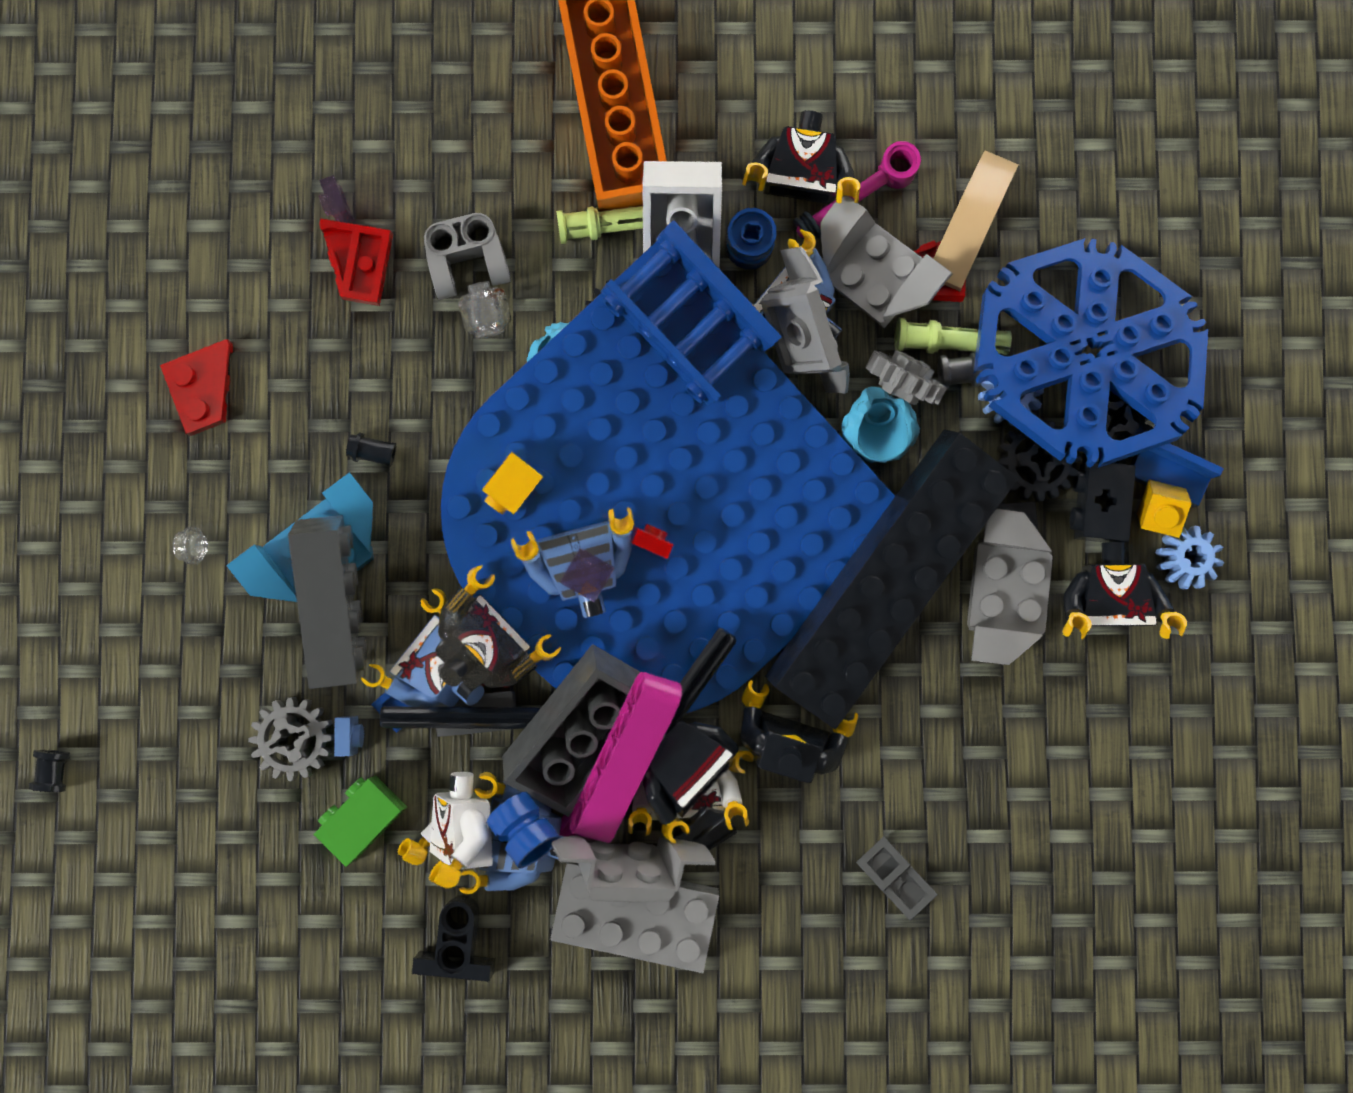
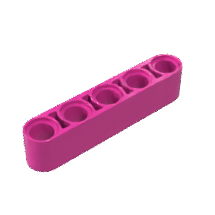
[570,672,682,843]

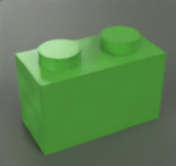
[313,775,408,867]

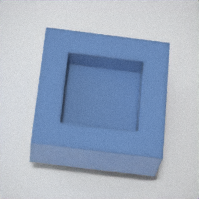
[334,716,364,756]

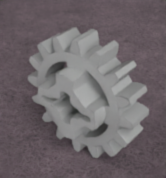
[865,350,947,405]
[248,697,335,781]

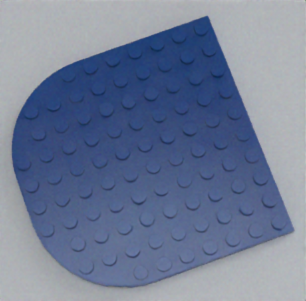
[441,241,895,713]

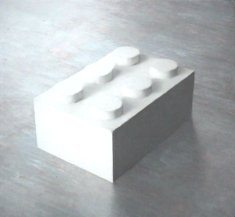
[643,161,722,268]

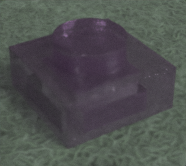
[318,175,354,223]
[560,547,615,603]

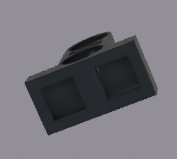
[412,895,496,982]

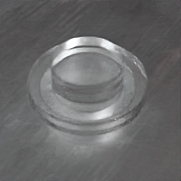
[173,527,208,565]

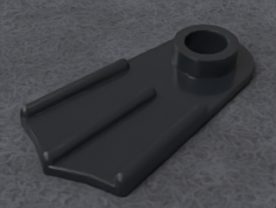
[672,806,737,850]

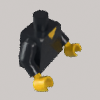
[740,680,858,783]

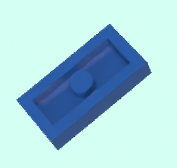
[1131,443,1224,507]

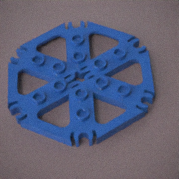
[973,238,1208,468]

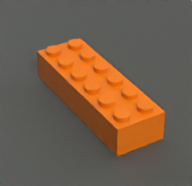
[558,0,667,211]

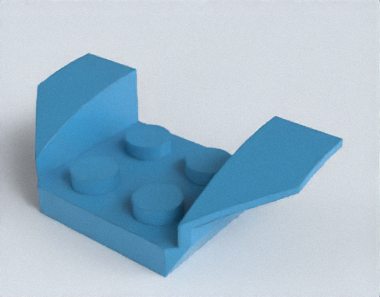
[226,472,374,602]

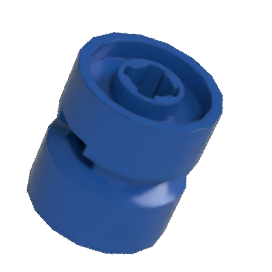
[726,208,777,269]
[486,792,561,869]

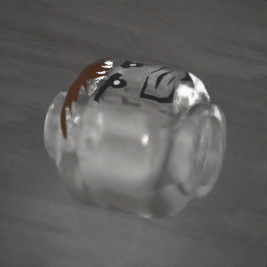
[458,281,511,339]

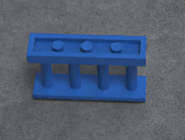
[600,220,782,405]

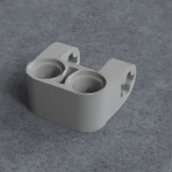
[424,213,511,300]

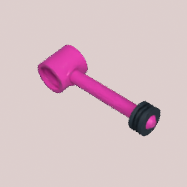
[793,141,921,240]

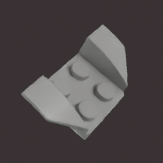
[820,196,952,328]
[761,247,849,394]
[967,509,1053,665]
[552,835,715,902]

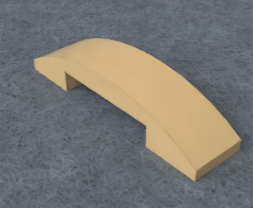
[934,150,1019,291]

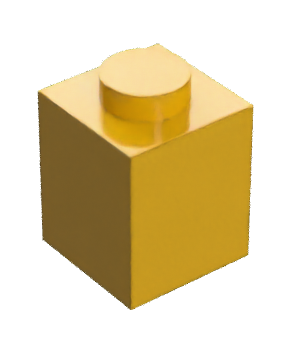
[482,452,543,515]
[1137,480,1192,538]

